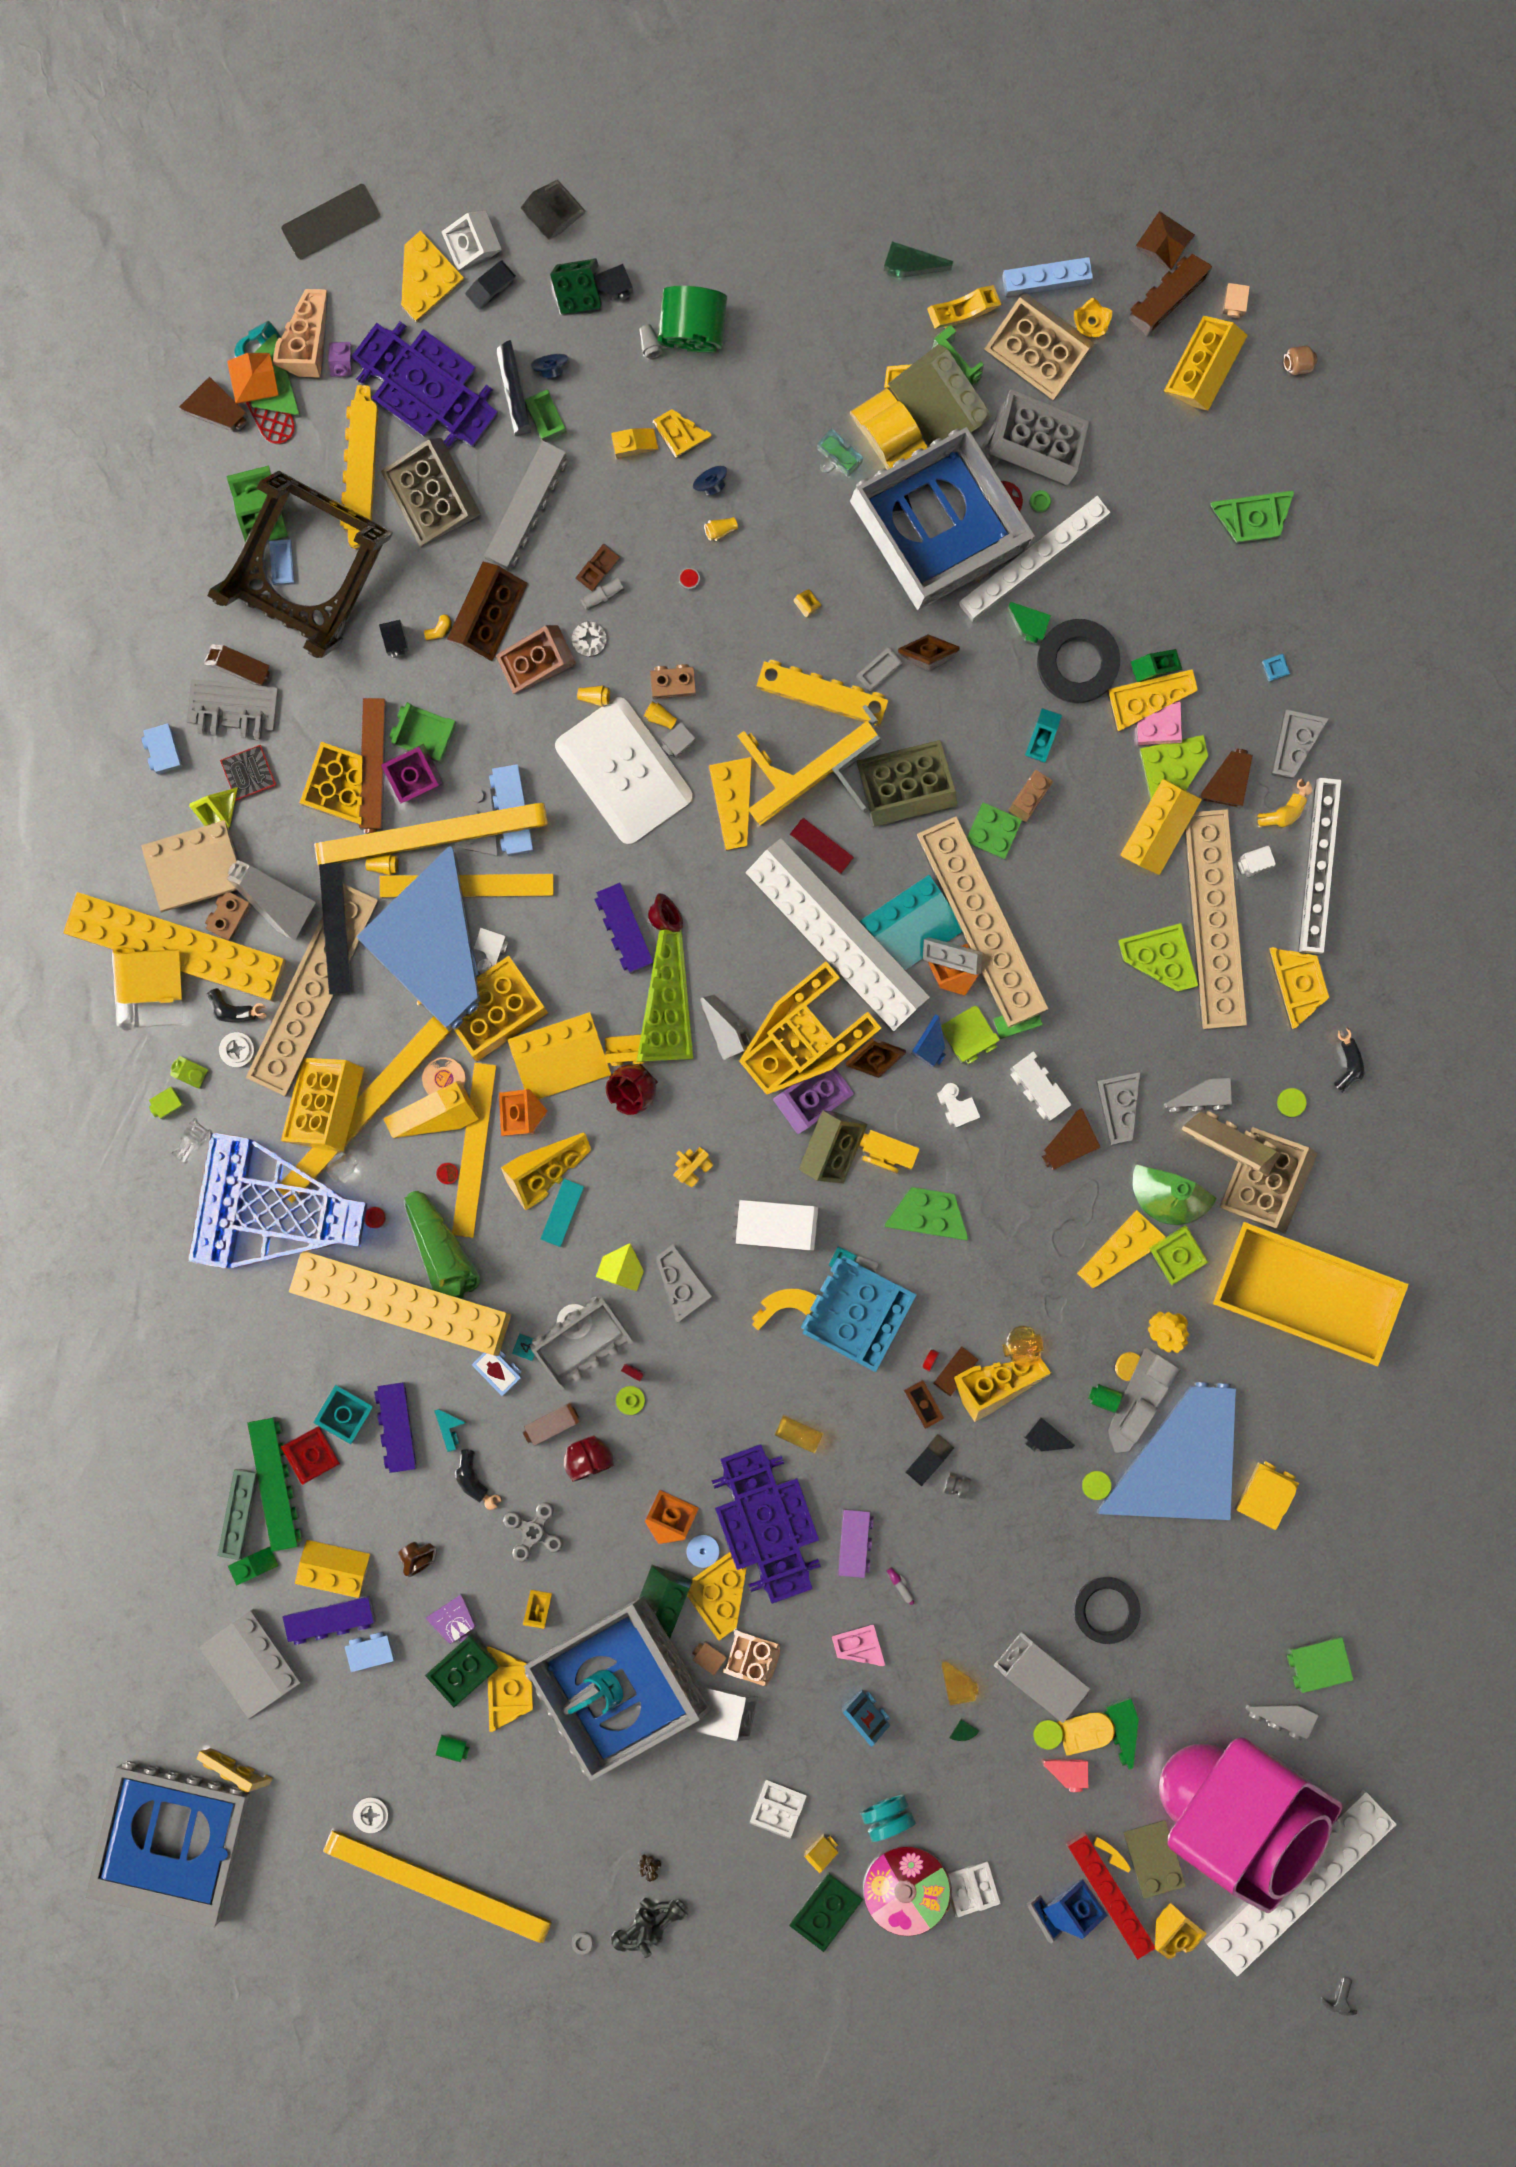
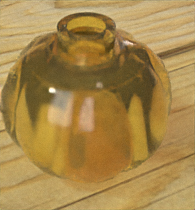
[1002,1325,1044,1367]

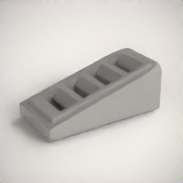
[562,1683,606,1715]

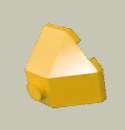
[1155,1903,1207,1959]

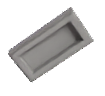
[856,647,903,692]

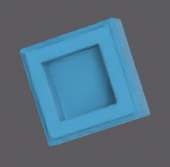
[1262,654,1290,682]

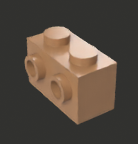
[650,664,696,699]
[205,892,251,942]

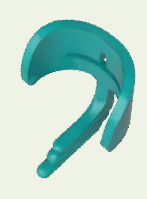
[234,321,281,357]
[568,1670,623,1714]

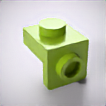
[170,1056,208,1089]

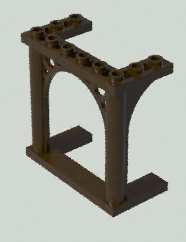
[207,471,393,658]

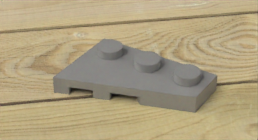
[1272,710,1328,778]
[455,783,498,856]
[1097,1072,1140,1145]
[655,1245,712,1323]

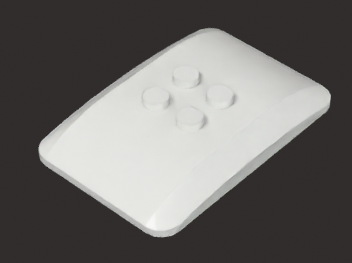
[555,697,692,844]

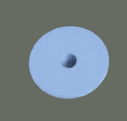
[687,1535,719,1568]

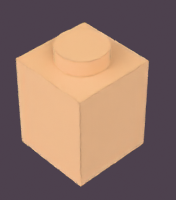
[1223,283,1250,318]

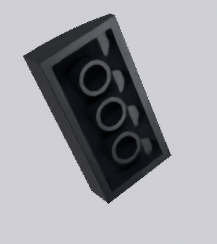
[496,340,531,436]

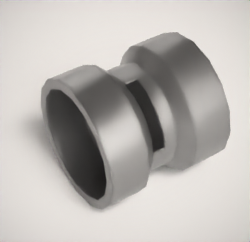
[944,1472,971,1499]

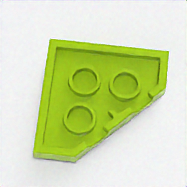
[1140,735,1208,800]
[1118,923,1198,992]

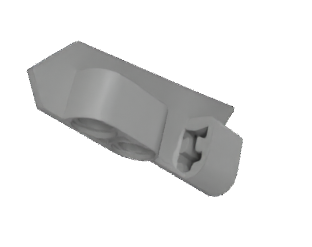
[1108,1348,1181,1453]

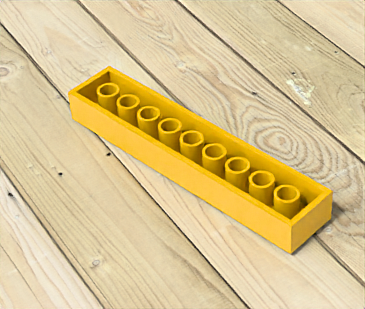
[63,892,286,1002]
[289,1250,511,1356]

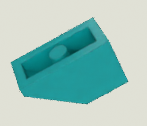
[1025,708,1062,762]

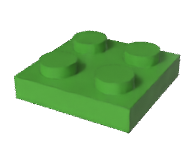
[967,802,1022,860]

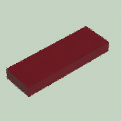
[789,818,854,875]
[621,1363,645,1382]

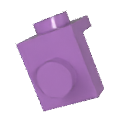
[328,342,352,376]

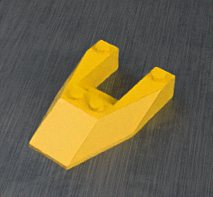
[739,962,882,1095]

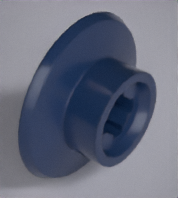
[531,354,568,378]
[693,466,727,495]

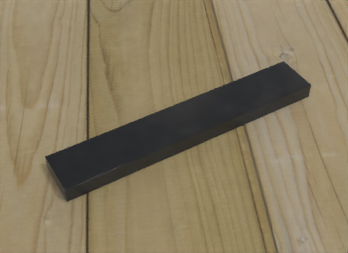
[319,863,351,995]

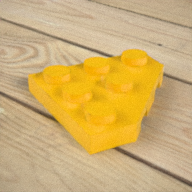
[401,230,464,323]
[687,1552,747,1641]

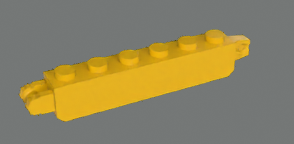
[340,385,379,549]

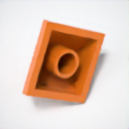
[227,353,279,404]
[927,944,979,996]
[499,1089,547,1136]
[645,1490,699,1544]

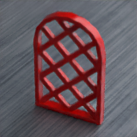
[246,401,295,444]

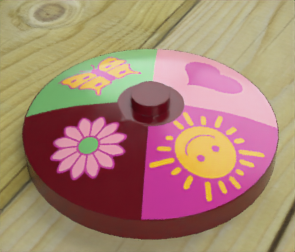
[864,1847,952,1936]

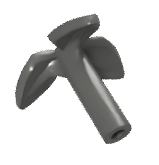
[1321,1978,1357,2016]

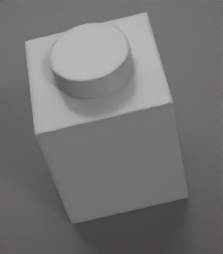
[662,723,696,758]

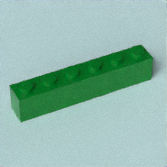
[247,1417,302,1552]

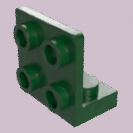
[550,258,602,314]

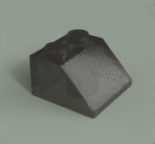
[521,179,586,240]

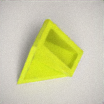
[189,787,238,828]
[596,1243,644,1292]

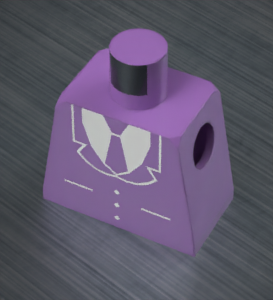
[426,1594,476,1644]

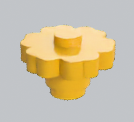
[1148,1311,1189,1353]

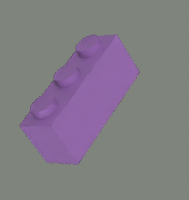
[838,1509,874,1578]

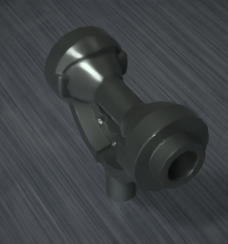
[640,1897,688,1947]
[611,1907,656,1958]

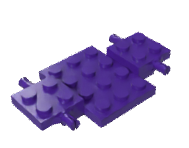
[351,321,498,449]
[711,1444,821,1604]

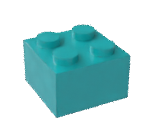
[313,1385,373,1445]

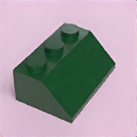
[639,1565,693,1639]

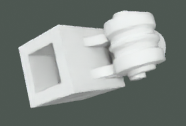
[474,928,508,974]
[937,1083,980,1128]

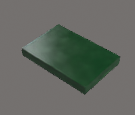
[425,1633,501,1708]
[789,1872,863,1952]

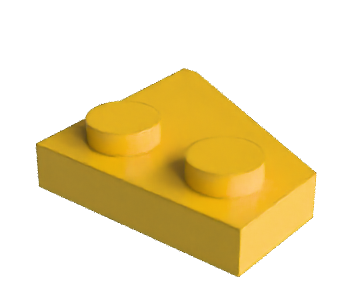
[653,409,712,458]

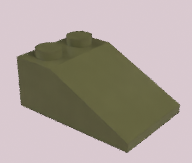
[1123,1820,1186,1899]

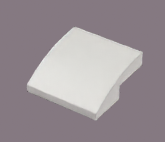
[749,1780,807,1839]
[948,1861,1001,1917]

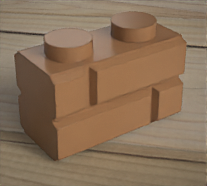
[1008,770,1053,822]

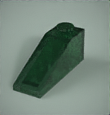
[883,241,954,278]

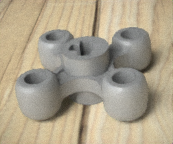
[503,1502,563,1562]

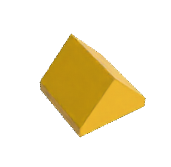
[793,589,822,618]

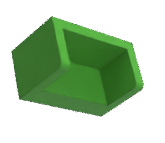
[524,389,567,442]

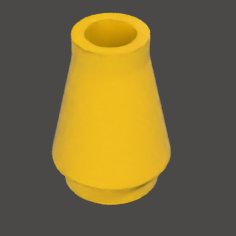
[704,517,738,541]
[577,685,610,707]
[644,701,677,729]
[366,854,399,876]

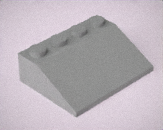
[989,390,1089,485]
[199,1609,303,1719]

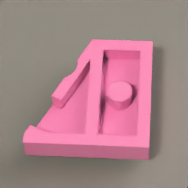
[1138,701,1182,745]
[832,1624,885,1666]

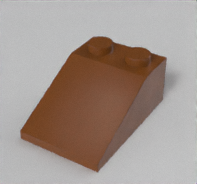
[495,625,576,694]

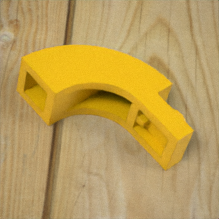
[927,285,1002,328]
[752,1289,817,1330]

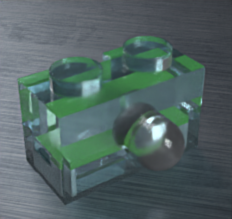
[817,428,863,477]

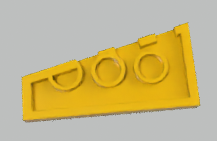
[1108,669,1198,732]
[709,757,751,851]
[1077,1210,1165,1288]

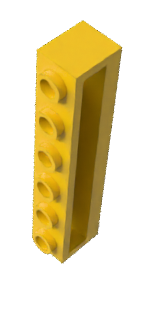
[756,660,888,727]

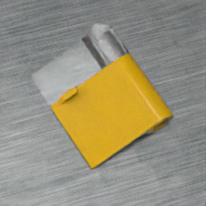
[112,947,183,1031]

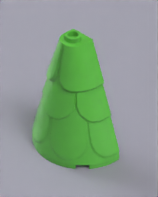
[1133,1165,1217,1225]
[404,1191,481,1299]

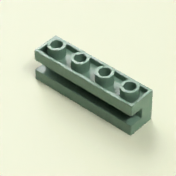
[217,1469,257,1560]

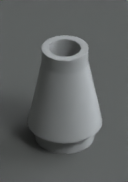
[639,324,663,359]

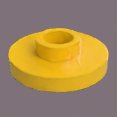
[1115,1352,1140,1381]

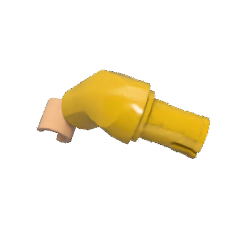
[1258,779,1313,828]

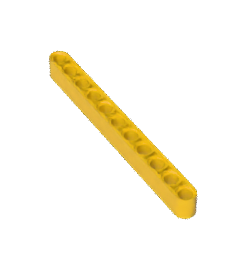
[314,803,548,866]
[276,1016,452,1203]
[323,1830,552,1943]

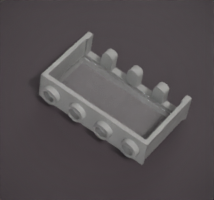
[530,1296,633,1392]

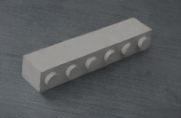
[484,440,568,571]

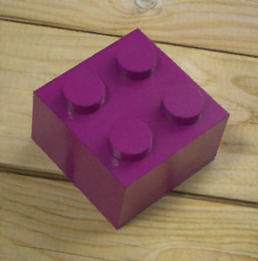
[381,743,443,804]

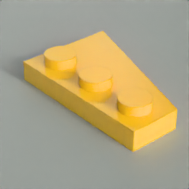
[197,1748,273,1792]

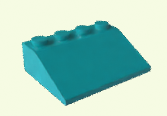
[859,875,962,970]

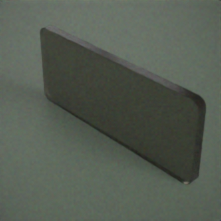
[281,184,380,260]

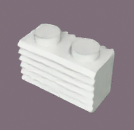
[1238,845,1275,878]

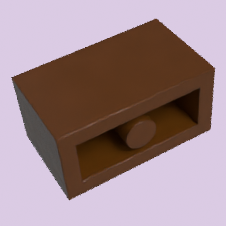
[903,1380,944,1429]

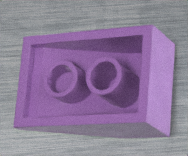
[773,1067,854,1134]

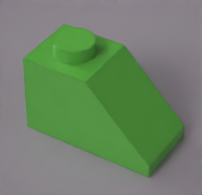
[993,1014,1043,1039]

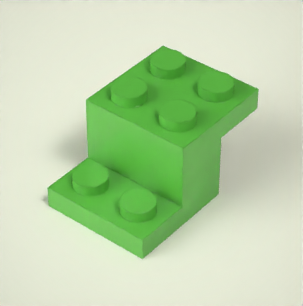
[227,465,288,542]

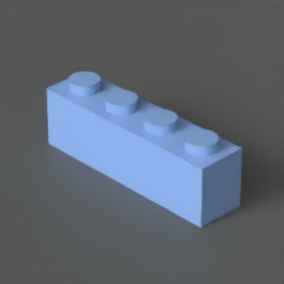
[1002,257,1093,297]
[489,764,534,856]

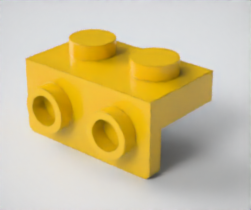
[605,1034,645,1066]

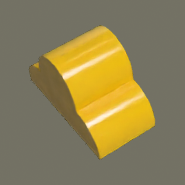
[850,388,928,470]

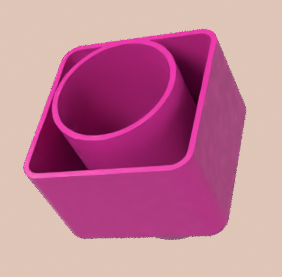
[1159,1737,1342,1913]

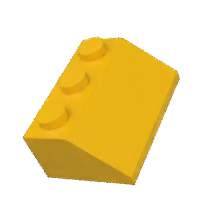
[295,1540,371,1598]

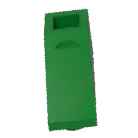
[1103,1697,1139,1770]

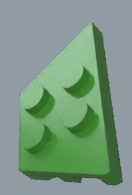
[251,334,300,416]
[1210,490,1294,543]
[884,1187,968,1240]

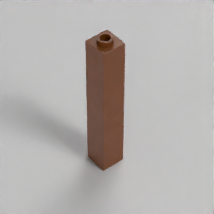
[359,698,387,834]

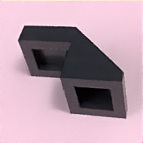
[465,260,516,310]
[905,1434,954,1487]

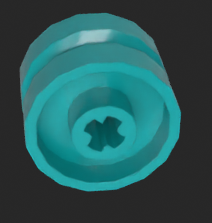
[860,1794,916,1842]

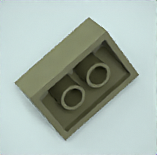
[799,1110,868,1184]

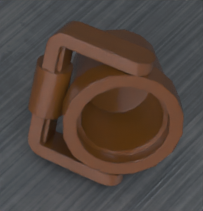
[398,1541,436,1577]

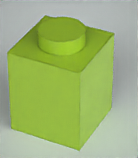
[149,1087,185,1119]

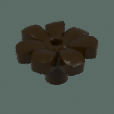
[638,1854,661,1882]

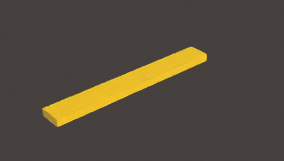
[380,874,554,898]
[452,1063,496,1238]

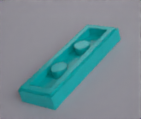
[540,1179,584,1247]

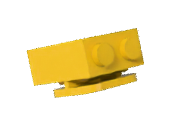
[859,1130,919,1174]
[1234,1461,1299,1530]

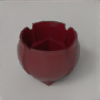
[606,1064,658,1115]
[564,1435,614,1482]

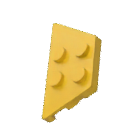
[1269,947,1329,1029]
[487,1646,533,1732]

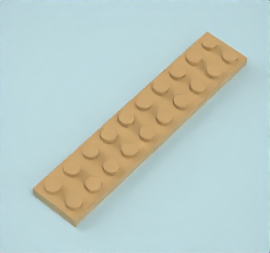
[1185,809,1247,1029]
[917,817,1048,1028]
[246,884,379,1097]

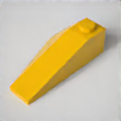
[954,1356,1051,1422]

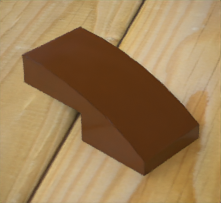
[576,544,621,591]
[933,1346,979,1396]

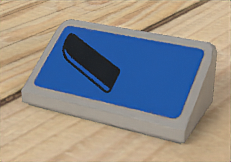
[1026,1895,1062,1943]

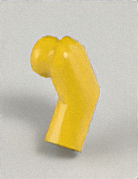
[424,614,452,641]

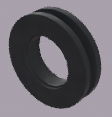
[1037,619,1120,703]

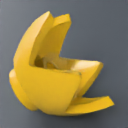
[1074,298,1112,337]

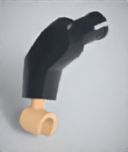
[206,988,266,1023]
[1334,1027,1365,1093]
[455,1449,501,1510]

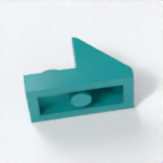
[434,1409,467,1452]

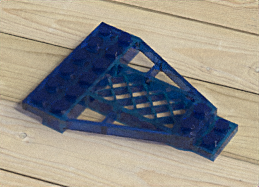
[188,1133,368,1269]

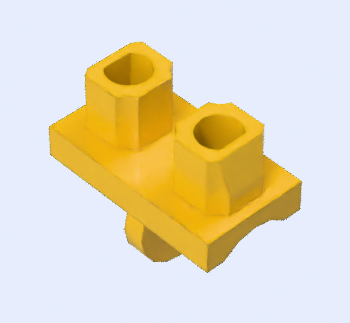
[673,1147,713,1187]

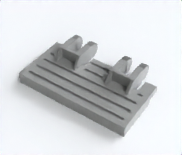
[187,679,278,740]

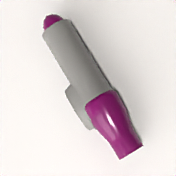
[886,1567,914,1605]

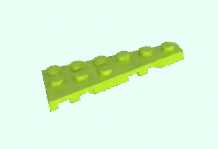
[636,929,693,1062]

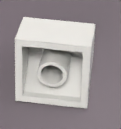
[441,210,502,271]

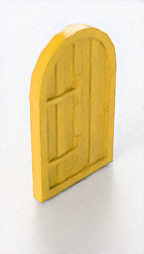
[1056,1712,1115,1756]

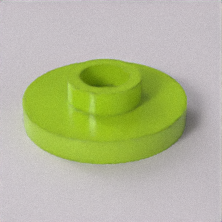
[1277,1088,1306,1117]
[616,1386,645,1415]
[1082,1471,1111,1500]
[1033,1720,1063,1750]

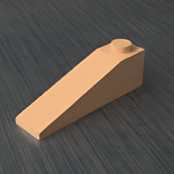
[273,289,327,377]

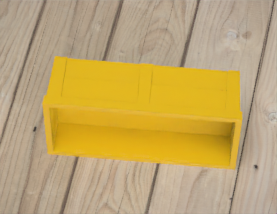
[1212,1222,1409,1367]

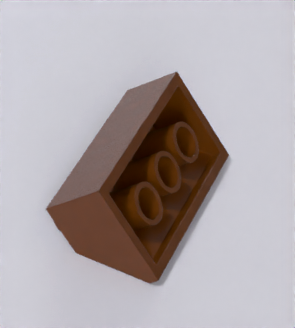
[1129,254,1212,336]
[447,561,528,661]

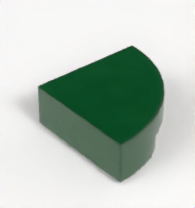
[949,1719,979,1741]

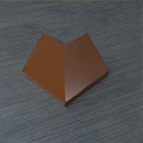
[1135,211,1195,271]
[898,634,960,671]
[845,1038,906,1078]

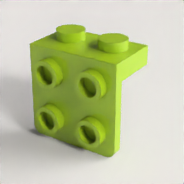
[941,1006,1000,1064]

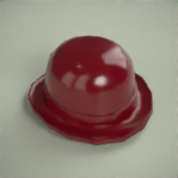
[648,893,683,932]

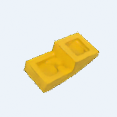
[1092,1835,1131,1873]

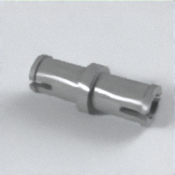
[580,578,624,610]

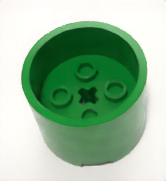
[657,286,727,353]

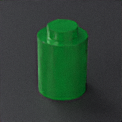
[1088,1384,1123,1413]
[435,1734,470,1763]

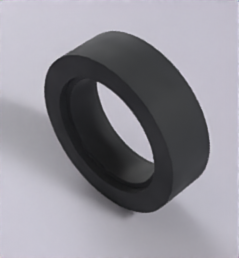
[1074,1577,1141,1644]

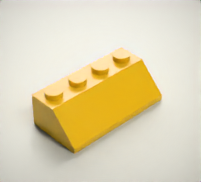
[1164,315,1248,411]
[1121,778,1202,875]

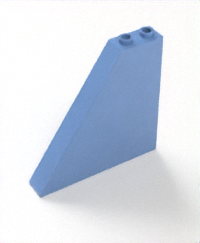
[356,846,480,1031]
[1097,1382,1236,1520]

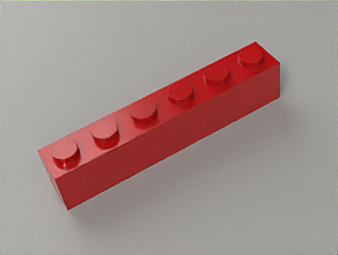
[1066,1832,1155,1960]

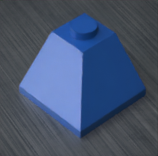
[911,1014,946,1067]
[1043,1879,1108,1939]

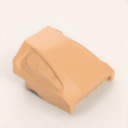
[722,1630,780,1686]

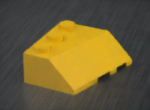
[299,742,362,825]

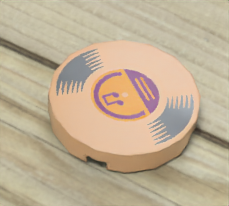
[422,1057,466,1095]

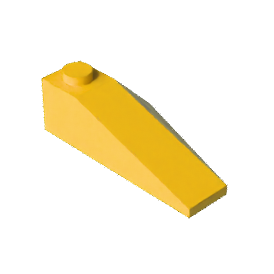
[383,1080,480,1138]
[501,1132,592,1210]

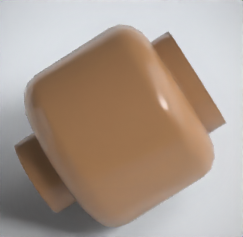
[1284,345,1318,375]

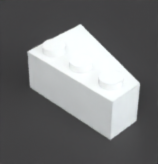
[1010,1051,1071,1121]

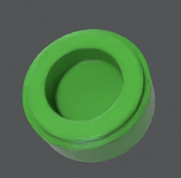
[1029,490,1051,513]

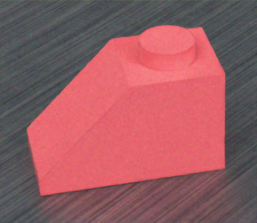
[1043,1759,1088,1792]

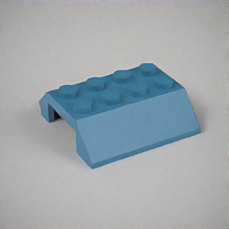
[801,1256,916,1372]

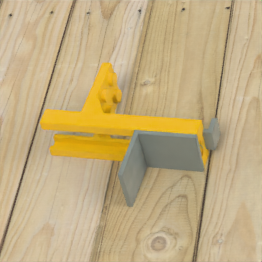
[737,705,882,826]

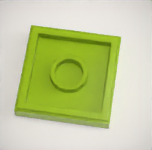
[1149,1225,1209,1285]

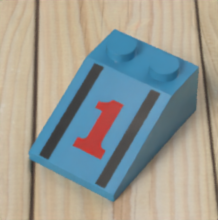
[842,1690,891,1747]

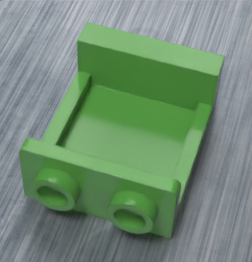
[932,325,984,386]
[389,702,457,763]
[1287,1636,1353,1693]

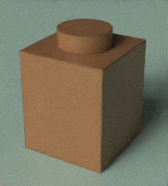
[692,1641,727,1675]

